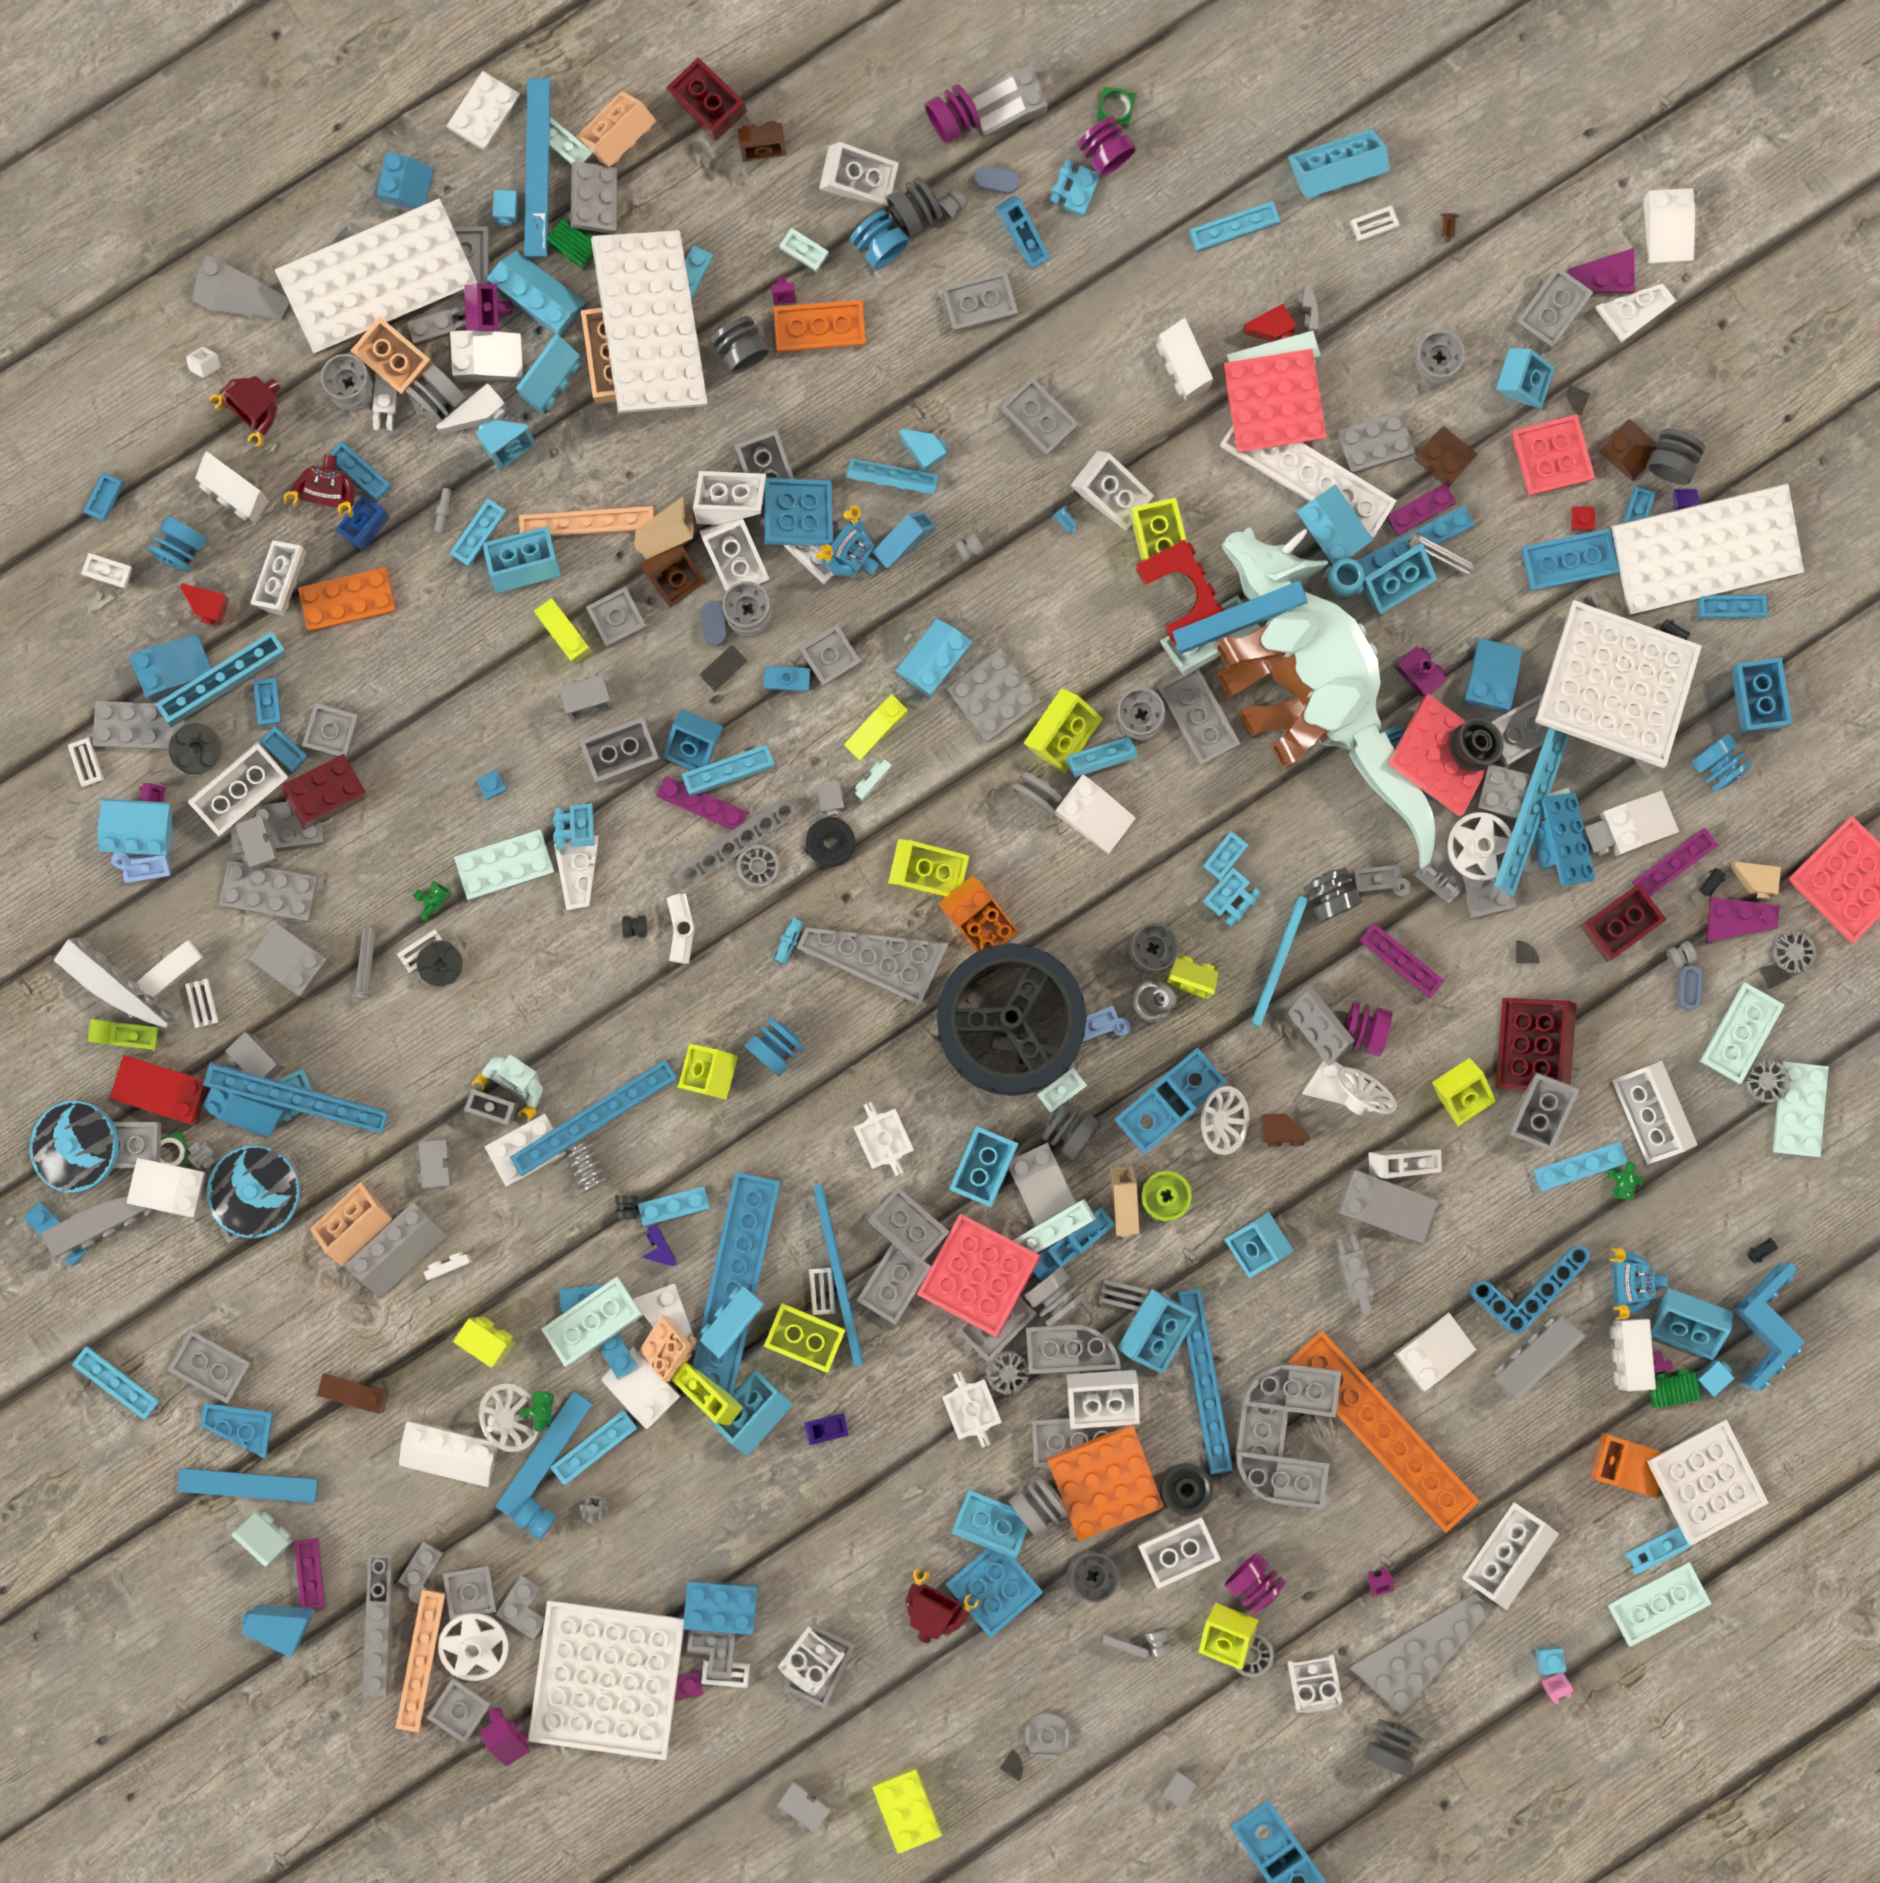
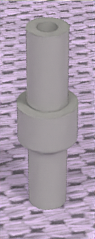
[434,488,452,534]

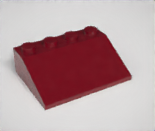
[1496,998,1577,1091]

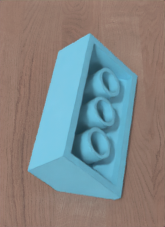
[1288,129,1390,198]
[486,251,587,337]

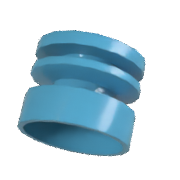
[850,210,910,270]
[147,516,208,573]
[1691,733,1753,792]
[744,1017,805,1077]

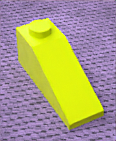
[534,598,591,665]
[844,694,908,761]
[672,1362,743,1426]

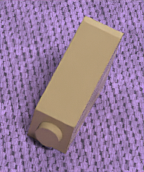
[634,497,695,560]
[1110,1165,1139,1237]

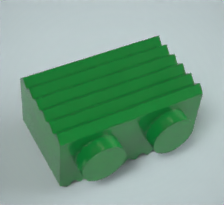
[547,219,594,271]
[1648,1368,1701,1408]

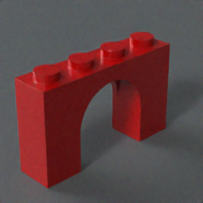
[1134,540,1224,646]

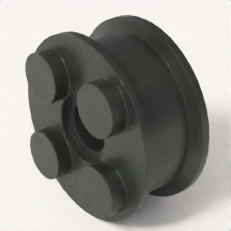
[1449,717,1504,771]
[169,723,221,774]
[1161,1463,1213,1516]

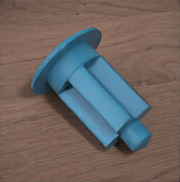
[1052,506,1077,534]
[1379,726,1405,742]

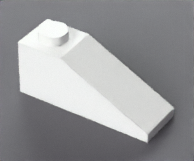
[436,383,508,435]
[1369,1149,1442,1179]

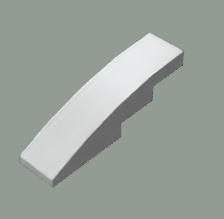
[128,940,203,1018]

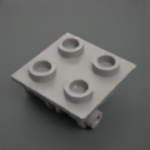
[1414,841,1463,904]

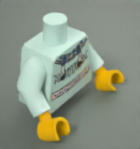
[472,1055,543,1122]

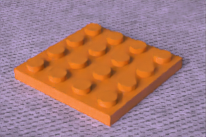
[1046,1424,1164,1541]

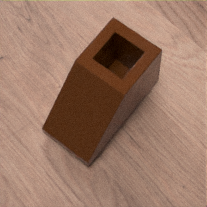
[1261,1114,1310,1147]

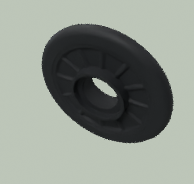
[806,818,855,867]

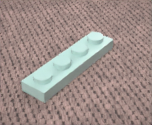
[1012,1199,1096,1253]

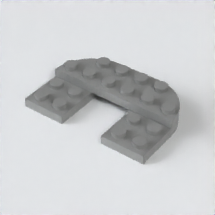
[1026,1325,1123,1467]
[1236,1363,1341,1510]

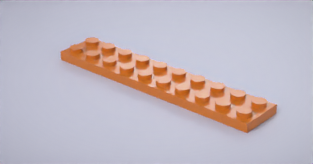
[1288,1330,1480,1533]

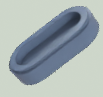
[975,166,1019,194]
[701,601,727,646]
[1677,965,1703,1011]

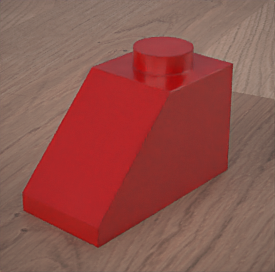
[1242,304,1296,342]
[180,583,229,626]

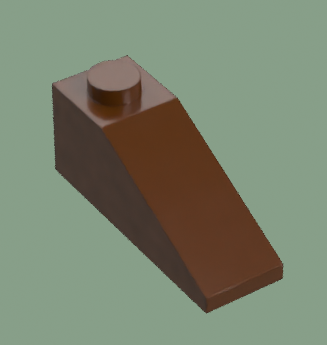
[317,1373,390,1414]

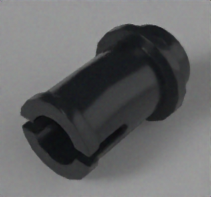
[1659,619,1690,640]
[1698,868,1726,898]
[1747,1237,1778,1264]

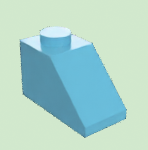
[899,429,948,472]

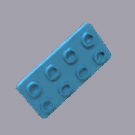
[1533,793,1595,886]

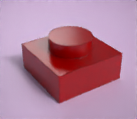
[1571,506,1595,531]

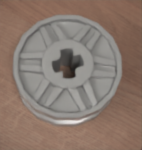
[1012,771,1062,815]

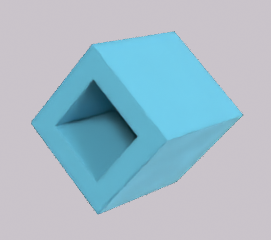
[492,190,519,226]
[1696,1360,1734,1397]
[1535,1645,1566,1675]

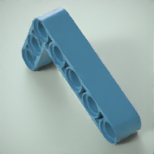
[1470,1246,1590,1334]

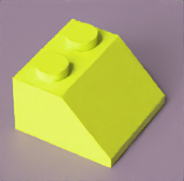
[677,1044,738,1100]
[1432,1058,1496,1126]
[1198,1603,1259,1670]

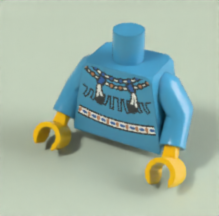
[816,506,879,577]
[1610,1248,1667,1320]

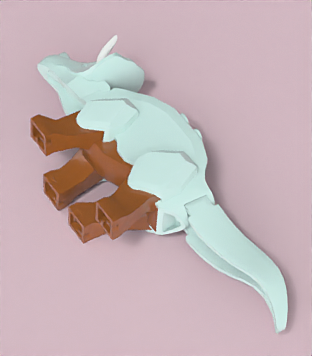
[1215,528,1435,868]

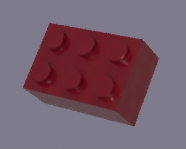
[281,754,366,830]
[1580,883,1667,962]

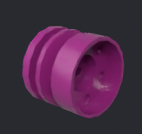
[924,84,981,145]
[1077,116,1137,177]
[1343,1001,1393,1057]
[1224,1552,1286,1615]

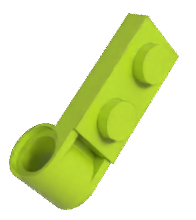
[87,1019,160,1051]

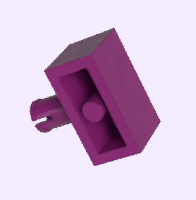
[464,284,514,331]
[1394,646,1447,699]
[480,1708,530,1767]

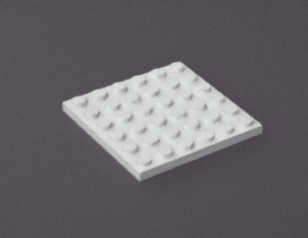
[1535,600,1702,768]
[528,1600,684,1760]

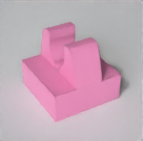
[1541,1672,1573,1704]

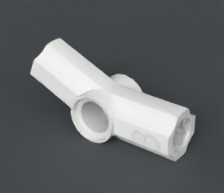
[667,893,695,964]

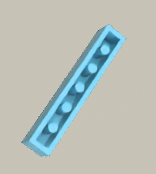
[155,631,286,728]

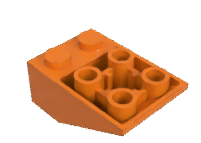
[938,875,1019,952]
[1589,1433,1662,1498]

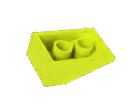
[888,839,969,897]
[1166,955,1219,999]

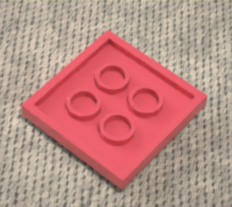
[1511,414,1595,496]

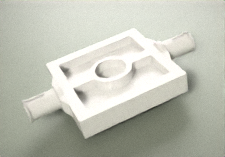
[853,1102,914,1176]
[942,1371,1002,1448]

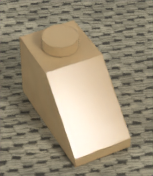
[1730,862,1781,899]

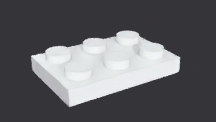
[447,71,521,151]
[484,1114,567,1187]

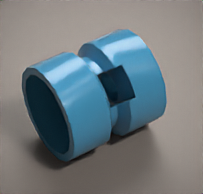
[514,1498,557,1541]

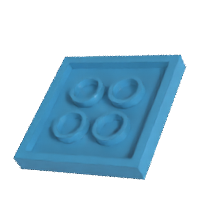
[764,478,833,546]
[945,1548,1043,1638]

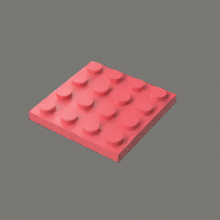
[1223,349,1327,453]
[1388,694,1487,817]
[1787,816,1880,944]
[917,1214,1041,1338]

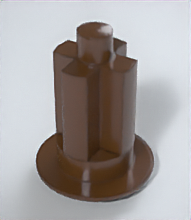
[1440,213,1460,242]

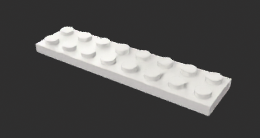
[1220,425,1397,538]

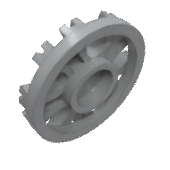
[737,845,779,887]
[1773,931,1817,974]
[1746,1060,1791,1103]
[986,1351,1029,1395]
[1234,1633,1274,1677]

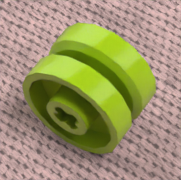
[1140,1171,1192,1222]

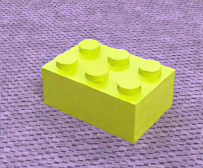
[1130,497,1187,560]
[764,1303,846,1373]
[453,1316,516,1368]
[872,1766,942,1854]

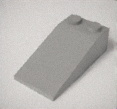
[1008,1143,1076,1226]
[1336,1170,1438,1244]

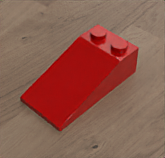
[109,1055,209,1125]

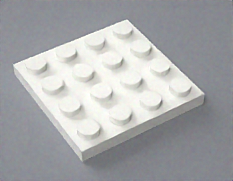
[1647,1419,1768,1545]

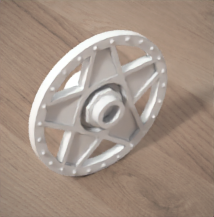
[1447,812,1512,881]
[438,1613,508,1681]

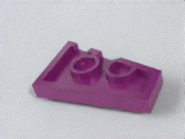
[1566,248,1635,294]
[1705,897,1780,943]

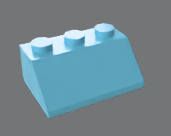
[516,334,582,414]
[476,420,537,470]
[1296,484,1373,564]
[482,526,561,594]
[1362,543,1437,615]
[895,619,972,699]
[97,798,173,856]
[949,1126,1018,1208]
[699,1286,766,1359]
[1650,1288,1733,1360]
[1117,1289,1198,1374]
[710,1369,794,1457]

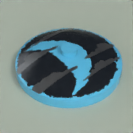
[30,1101,119,1192]
[207,1146,301,1238]

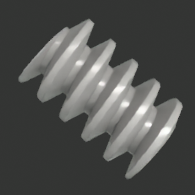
[565,1142,606,1193]

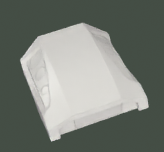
[778,1626,845,1695]
[1288,1655,1342,1713]

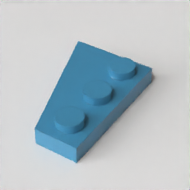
[200,1403,274,1459]

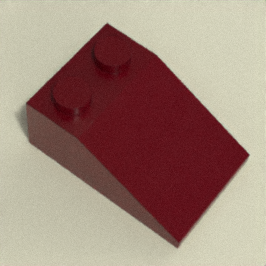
[666,57,747,142]

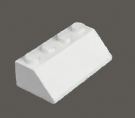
[188,741,288,836]
[1612,1060,1698,1165]
[399,1420,498,1487]
[1462,1503,1559,1610]

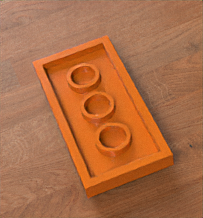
[773,300,866,353]
[298,567,397,632]

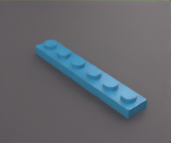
[1357,505,1475,577]

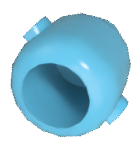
[1325,558,1365,597]

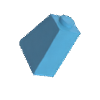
[872,511,937,568]
[241,1604,315,1658]

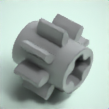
[188,1141,216,1169]
[580,1495,609,1524]

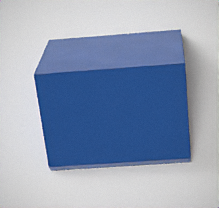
[335,496,390,552]

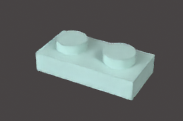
[779,228,829,272]
[855,760,892,802]
[1037,1067,1087,1113]

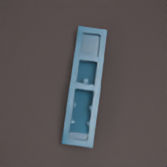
[1032,1207,1115,1282]

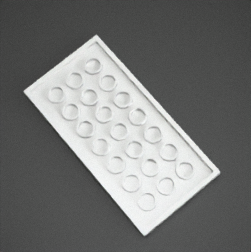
[275,198,478,353]
[591,230,707,413]
[1611,484,1804,614]

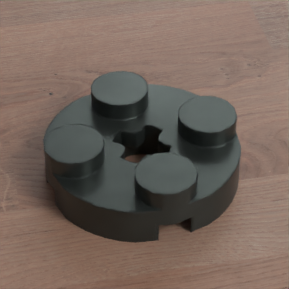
[416,940,463,986]

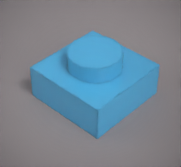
[476,770,507,801]

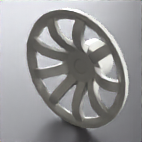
[1336,1067,1397,1115]
[1201,1086,1249,1155]
[479,1384,538,1452]

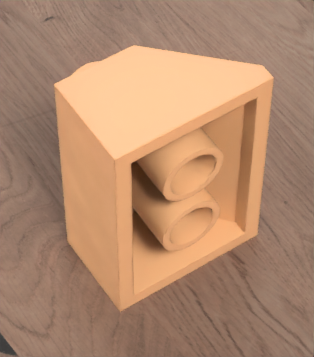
[575,91,656,167]
[351,316,435,394]
[310,1182,393,1266]

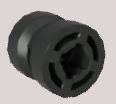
[622,915,647,938]
[614,1195,638,1219]

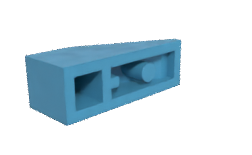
[994,196,1050,269]

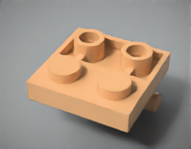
[638,1316,698,1382]

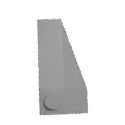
[192,255,290,320]

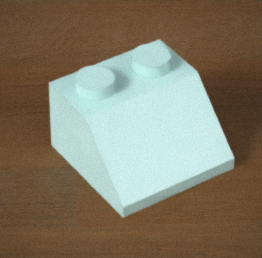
[231,1511,293,1567]

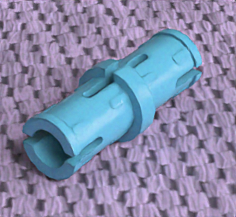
[773,917,805,964]

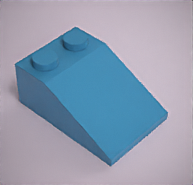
[129,634,212,701]
[1462,638,1522,714]
[203,1066,285,1137]

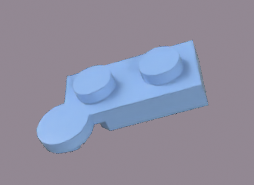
[111,852,171,883]
[1082,1006,1131,1043]

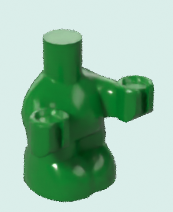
[413,881,452,921]
[1608,1161,1644,1201]
[519,1391,554,1432]

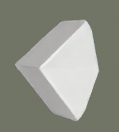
[186,347,220,378]

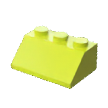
[1024,688,1103,774]

